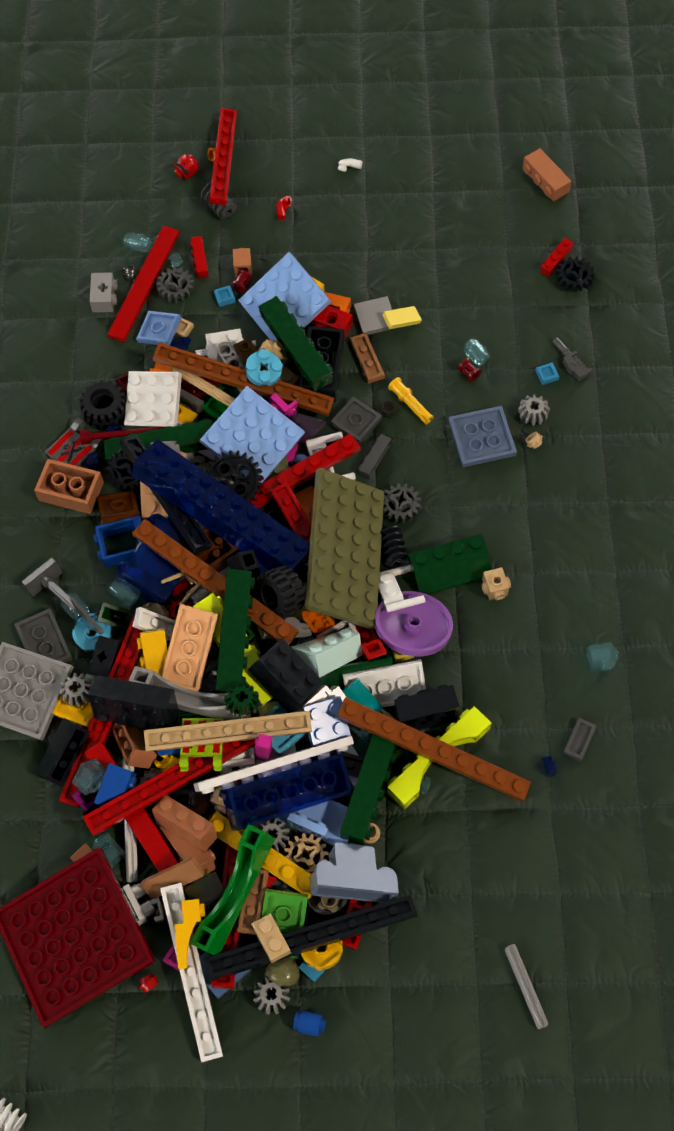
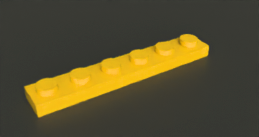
[209,811,311,899]

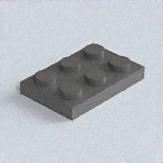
[14,608,73,663]

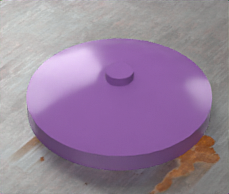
[375,591,453,657]

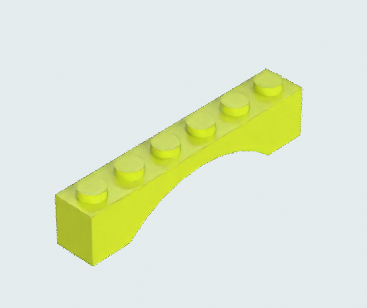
[387,706,491,810]

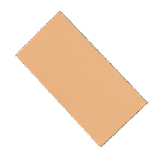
[161,604,220,692]

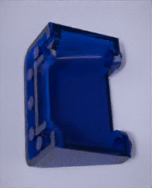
[114,513,196,603]

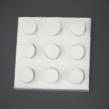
[124,371,182,427]

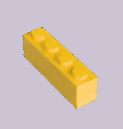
[136,628,168,676]

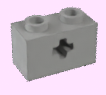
[90,273,118,312]

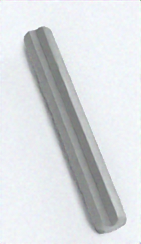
[505,944,548,1029]

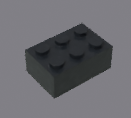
[248,638,323,713]
[394,685,460,730]

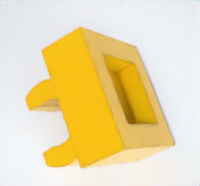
[154,755,180,772]

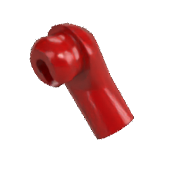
[276,196,292,220]

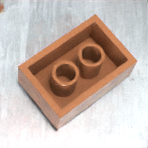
[34,459,104,514]

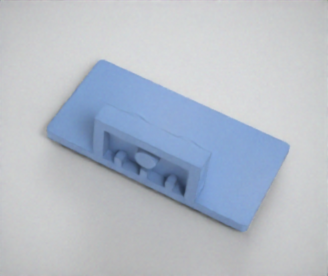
[275,781,349,846]

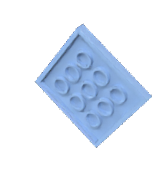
[238,252,332,342]
[200,386,305,483]

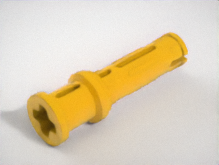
[388,377,434,425]

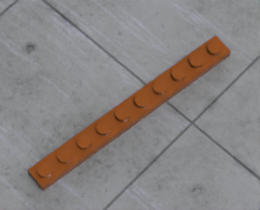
[153,342,334,416]
[132,519,299,644]
[336,697,531,802]

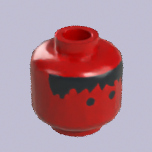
[174,154,199,180]

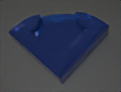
[170,337,191,351]
[542,756,557,777]

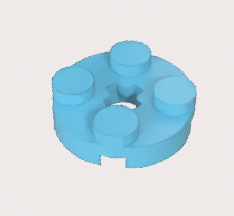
[245,349,283,386]
[72,613,112,653]

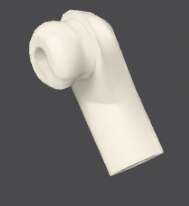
[338,158,363,172]

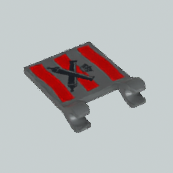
[45,417,104,466]

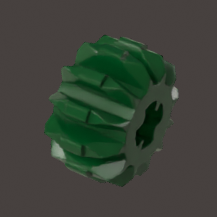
[224,683,260,719]

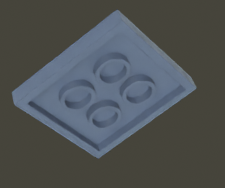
[448,406,517,467]

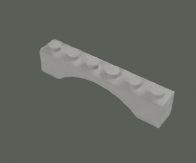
[129,666,251,721]

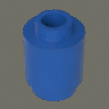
[293,1010,326,1037]

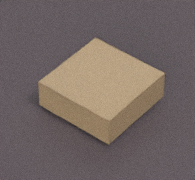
[175,318,194,340]

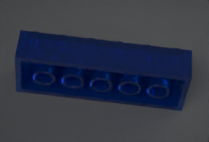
[220,753,353,830]

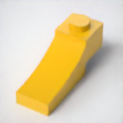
[175,899,205,969]

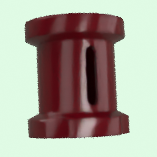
[230,269,252,293]
[458,358,482,382]

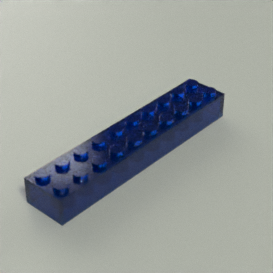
[131,439,310,573]

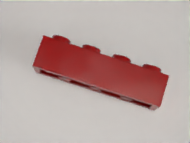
[190,236,209,279]
[540,238,574,278]

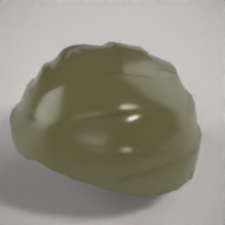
[265,957,300,986]

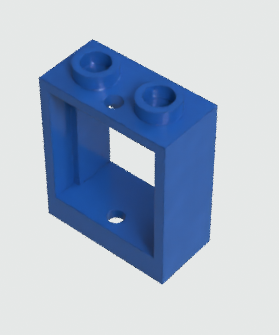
[93,515,141,568]

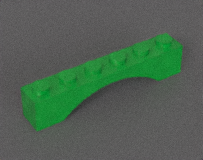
[190,824,276,955]

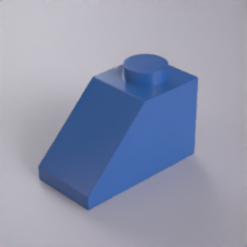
[94,763,137,806]

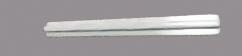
[122,759,138,883]

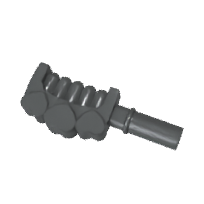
[553,337,592,381]

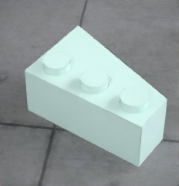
[292,629,363,678]

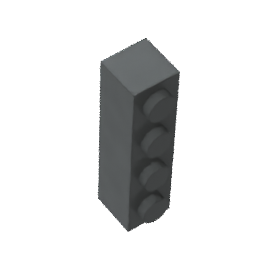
[358,434,391,480]

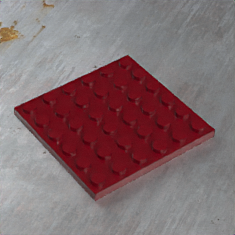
[0,847,156,1028]

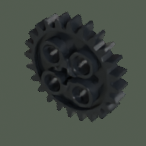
[202,450,264,512]

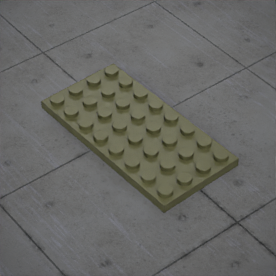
[305,468,384,630]

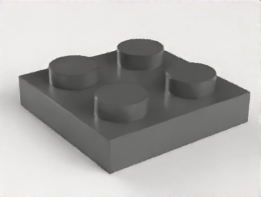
[331,396,382,444]

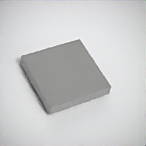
[354,296,395,335]

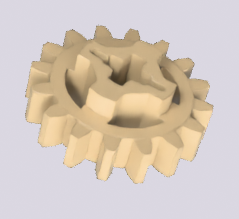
[284,833,329,874]

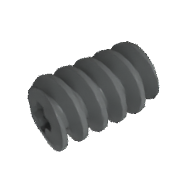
[201,183,237,219]

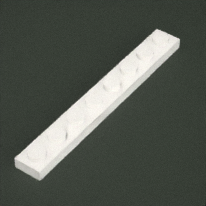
[193,736,354,794]
[160,883,223,1062]

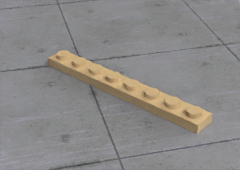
[144,711,312,752]

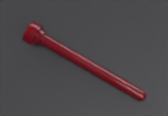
[80,427,164,445]

